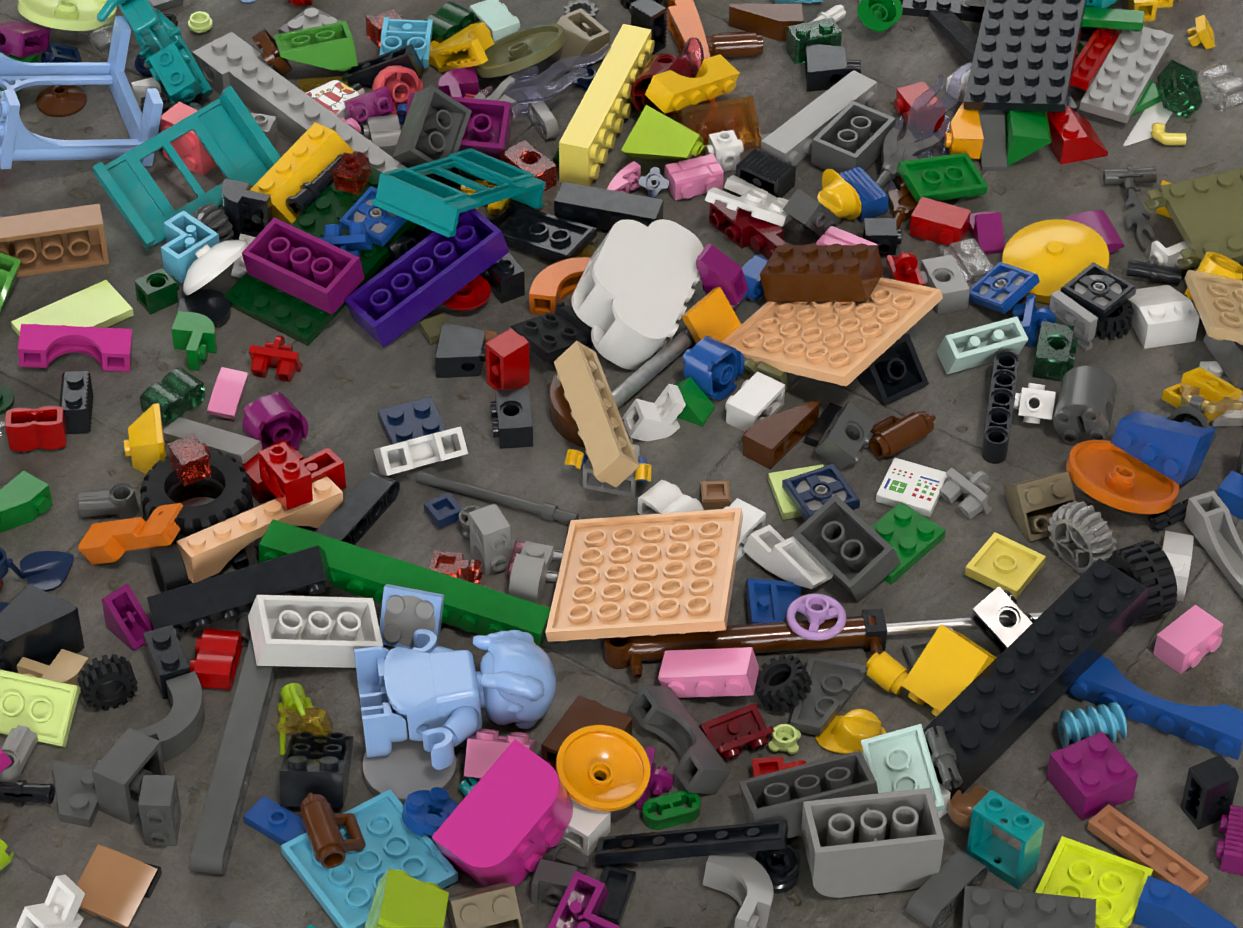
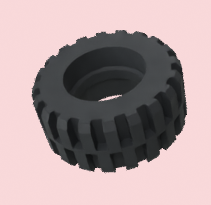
[140,448,254,546]

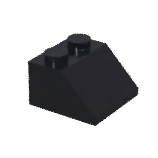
[857,333,929,405]

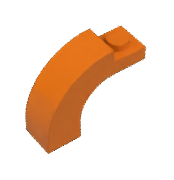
[529,257,590,315]

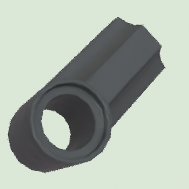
[78,482,139,520]

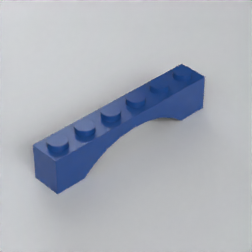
[1065,656,1243,760]

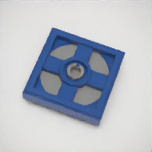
[339,186,407,247]
[969,262,1040,314]

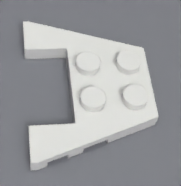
[705,175,793,227]

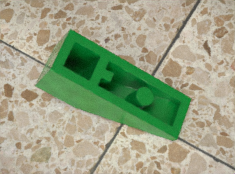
[0,470,53,533]

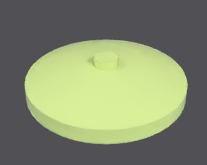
[18,0,117,31]

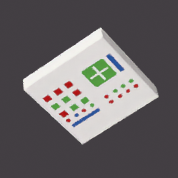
[876,458,948,517]

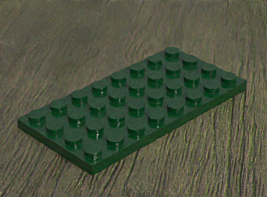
[224,159,418,346]

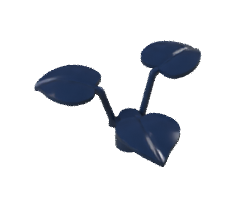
[0,547,74,613]

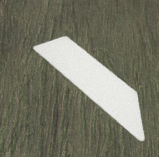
[1123,94,1181,146]

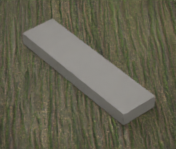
[163,417,263,464]

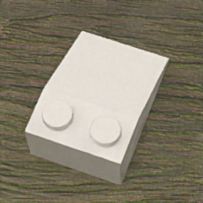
[1127,285,1200,349]

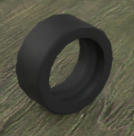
[150,543,189,593]

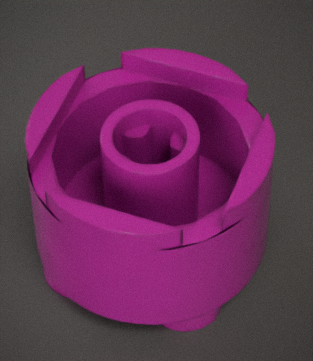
[242,392,309,451]

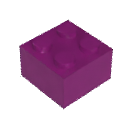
[1046,732,1138,821]

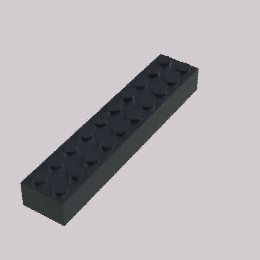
[923,558,1148,800]

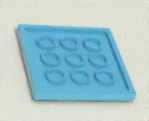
[281,789,458,928]

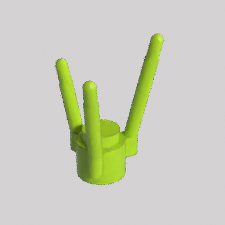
[277,683,328,756]

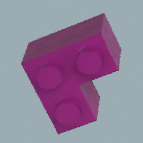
[548,871,621,928]

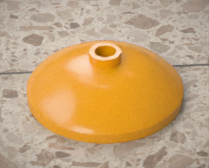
[556,725,650,811]

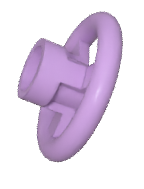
[786,594,846,641]

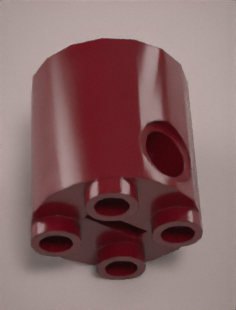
[630,53,693,117]

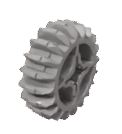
[1048,501,1117,576]

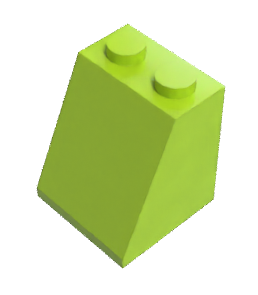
[621,105,705,161]
[364,868,449,928]

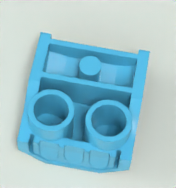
[379,17,433,69]

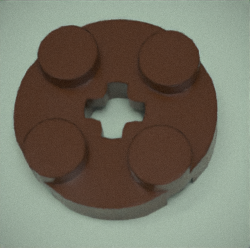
[252,29,292,76]

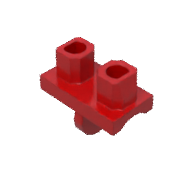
[886,252,925,286]
[249,336,303,382]

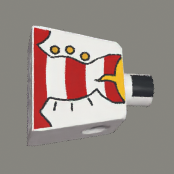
[306,80,365,120]

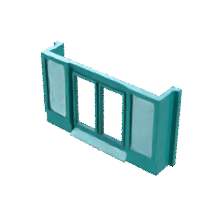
[92,86,281,250]
[372,148,546,238]

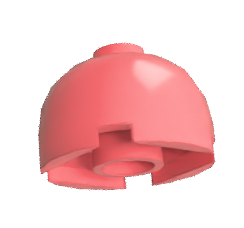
[372,65,423,116]

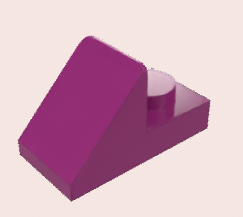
[969,211,1005,255]

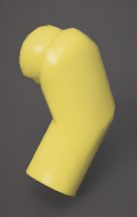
[1150,123,1187,146]

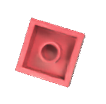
[160,102,216,176]

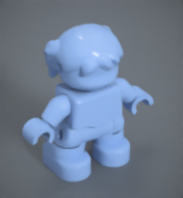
[354,629,556,770]

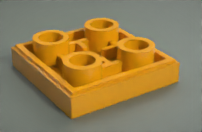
[681,287,741,344]

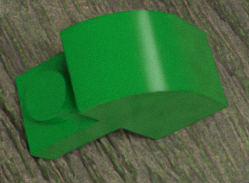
[171,311,217,371]

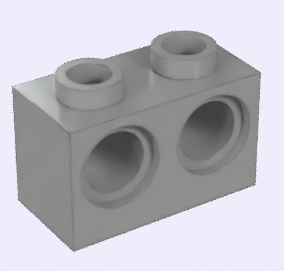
[469,503,512,576]

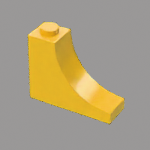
[430,22,495,73]

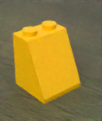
[901,624,997,717]

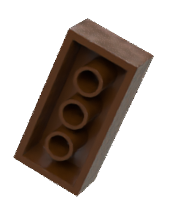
[760,243,884,302]

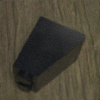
[0,584,85,673]

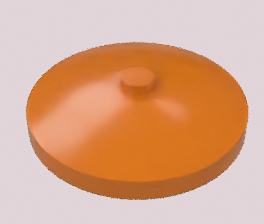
[1066,440,1179,514]

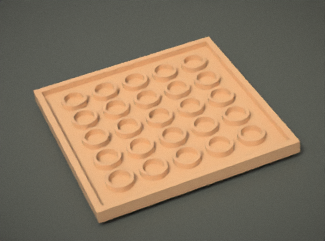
[722,277,943,386]
[545,508,743,642]

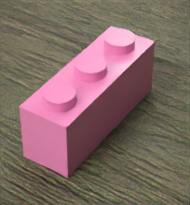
[658,647,759,698]

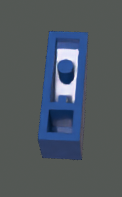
[1134,876,1238,928]

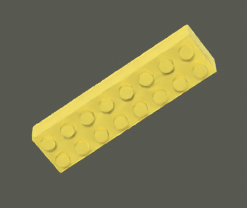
[559,24,655,186]

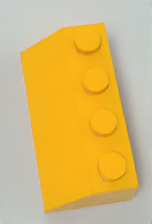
[250,122,361,225]

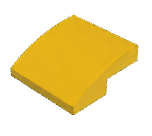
[1161,366,1243,422]

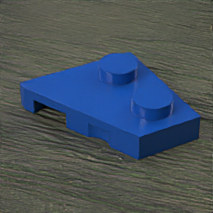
[745,578,803,624]

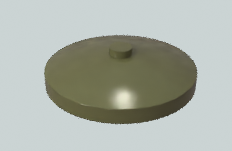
[472,24,567,78]

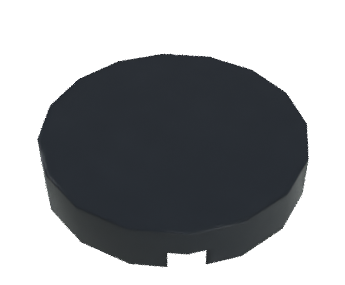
[177,289,231,327]

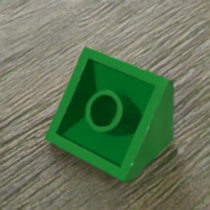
[1005,111,1052,166]

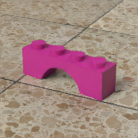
[18,324,133,372]

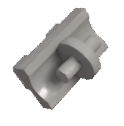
[939,467,992,519]

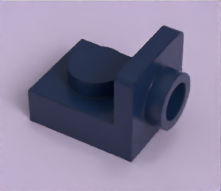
[41,42,82,63]

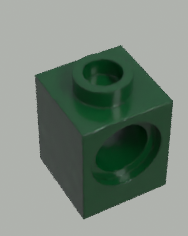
[134,268,179,315]

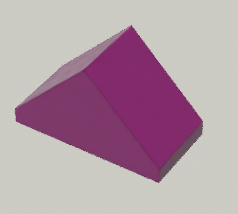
[101,583,155,651]

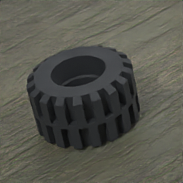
[1109,540,1177,621]

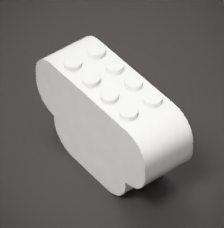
[571,219,704,370]

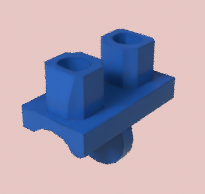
[319,222,373,257]
[1013,294,1056,347]

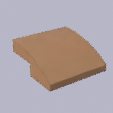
[77,845,158,928]

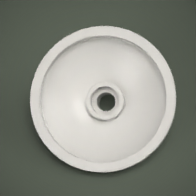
[183,240,249,295]

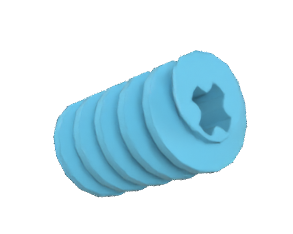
[1058,702,1127,748]

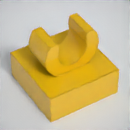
[1187,15,1215,50]

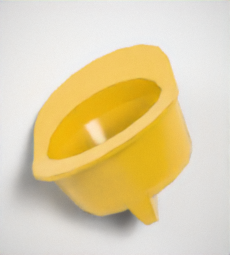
[817,169,861,220]
[815,709,887,754]

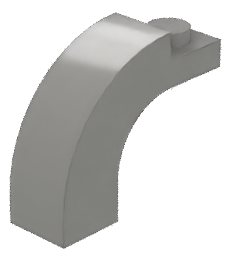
[702,852,774,928]

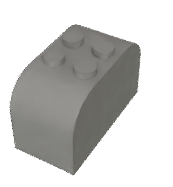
[801,788,944,898]

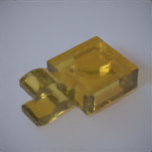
[276,707,333,735]

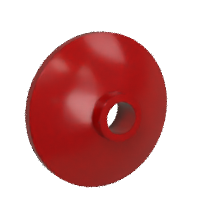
[442,275,491,310]

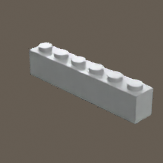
[761,70,878,166]

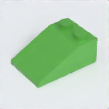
[274,21,358,71]

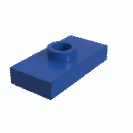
[243,796,306,845]

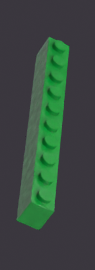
[259,519,551,647]

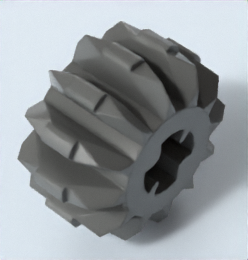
[193,203,234,243]

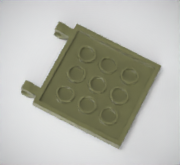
[1144,168,1243,270]

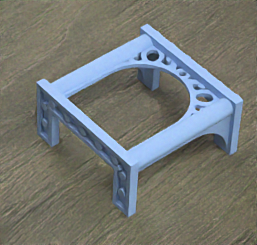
[0,16,163,169]

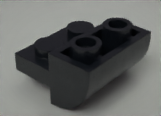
[221,178,273,240]

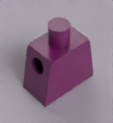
[0,21,50,58]

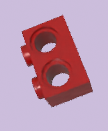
[258,442,313,510]

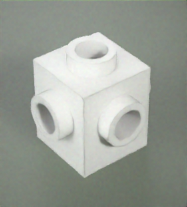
[705,130,744,172]
[1014,383,1056,424]

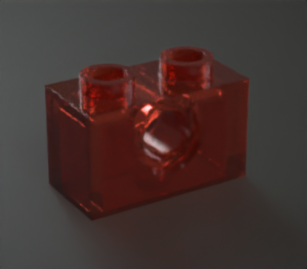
[500,140,557,191]

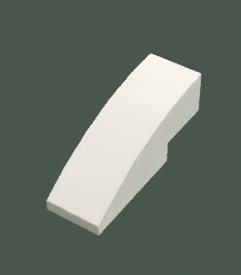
[742,525,833,589]

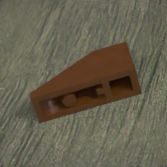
[729,4,804,41]
[742,400,820,470]

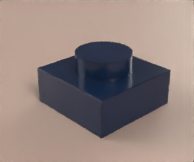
[424,492,462,529]

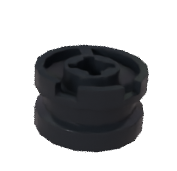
[755,844,800,894]

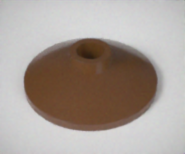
[36,85,87,117]

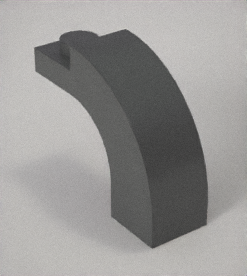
[136,671,205,762]

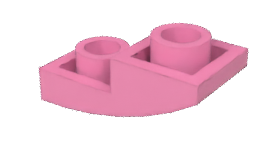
[607,161,641,193]
[207,367,249,420]

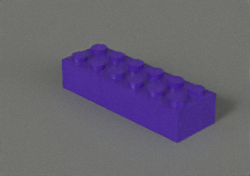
[344,209,510,347]

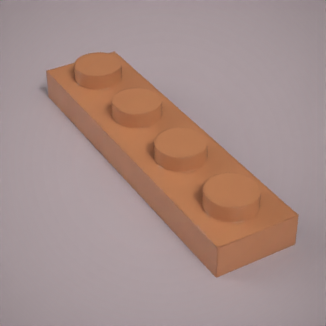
[1087,804,1209,897]

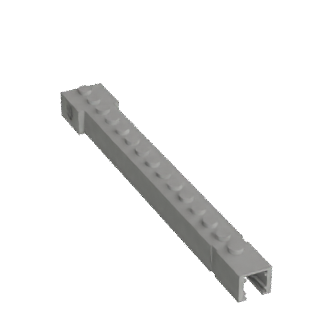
[192,32,434,239]

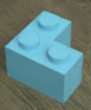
[161,210,220,284]

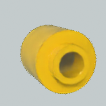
[865,651,908,696]

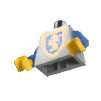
[564,436,652,498]

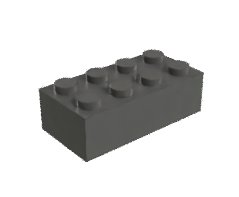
[739,750,878,838]

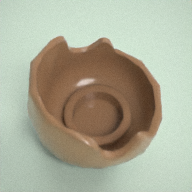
[947,786,990,830]

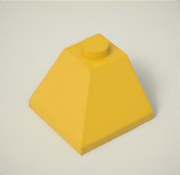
[124,403,166,474]

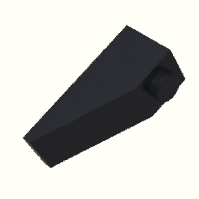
[342,44,425,85]

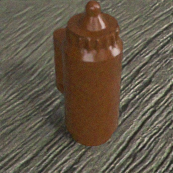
[706,31,763,58]
[869,411,936,459]
[300,793,366,868]

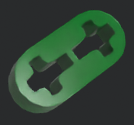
[642,790,701,830]

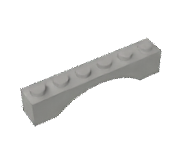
[1184,490,1243,599]

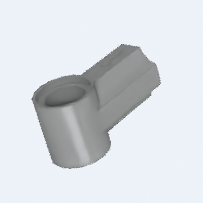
[0,725,38,783]

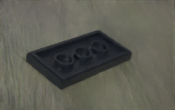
[490,203,597,262]

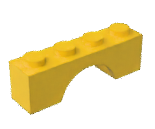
[645,54,740,114]

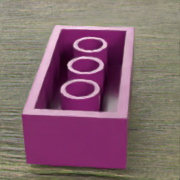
[406,93,513,161]
[242,218,365,315]

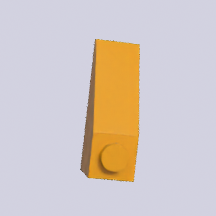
[944,103,984,159]

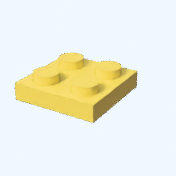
[965,532,1046,599]

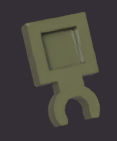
[742,358,788,392]

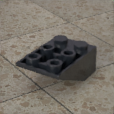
[280,731,354,808]

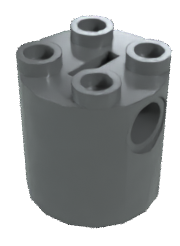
[1053,366,1117,445]

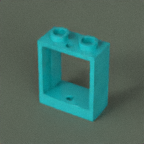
[966,789,1045,890]

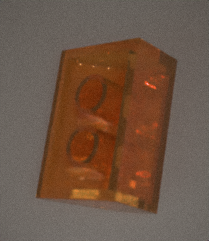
[674,95,762,157]

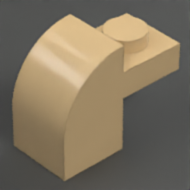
[17,649,90,695]

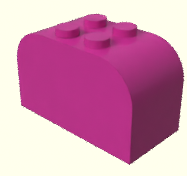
[432,739,573,887]

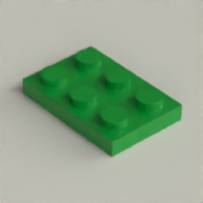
[897,152,988,204]
[871,502,946,585]

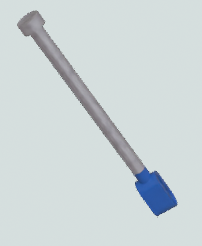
[611,255,768,408]

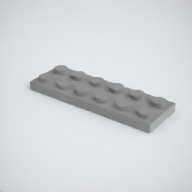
[1079,26,1174,123]

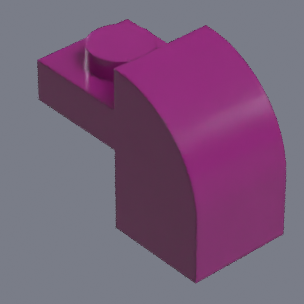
[439,67,479,98]

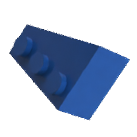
[1111,411,1217,485]

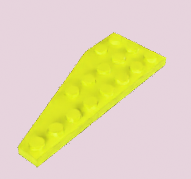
[1035,836,1153,928]

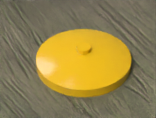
[1002,219,1109,304]

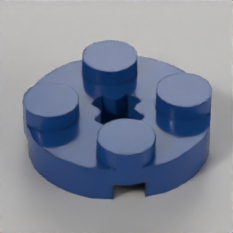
[402,787,459,841]

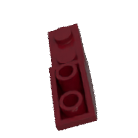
[709,200,787,260]

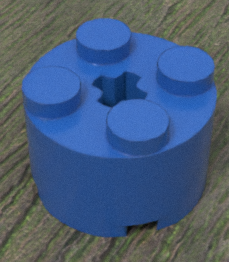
[682,336,745,400]

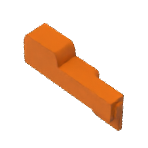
[78,503,183,565]

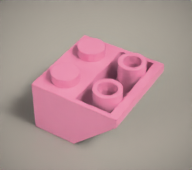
[464,729,537,778]

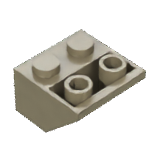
[551,8,610,73]
[1003,471,1076,542]
[447,882,523,928]

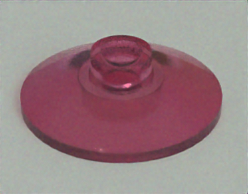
[679,37,704,78]

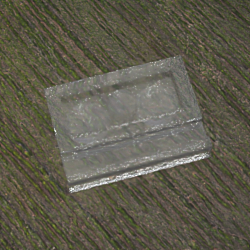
[938,238,993,284]

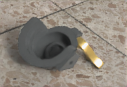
[1163,383,1243,454]

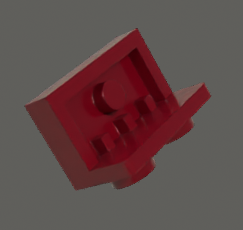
[699,703,775,761]

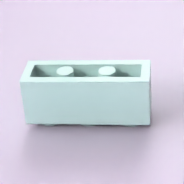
[936,316,1028,375]

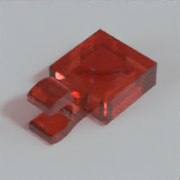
[429,550,483,583]

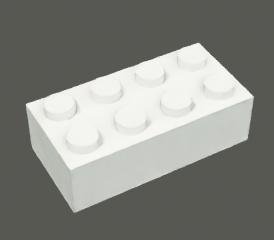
[248,595,383,668]

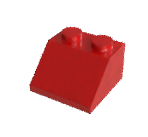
[1047,106,1108,165]

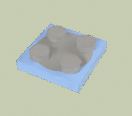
[379,584,445,649]

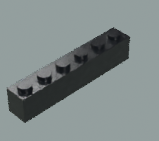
[147,545,334,637]

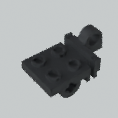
[511,302,593,366]

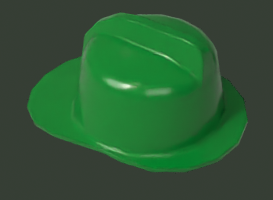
[857,0,903,32]

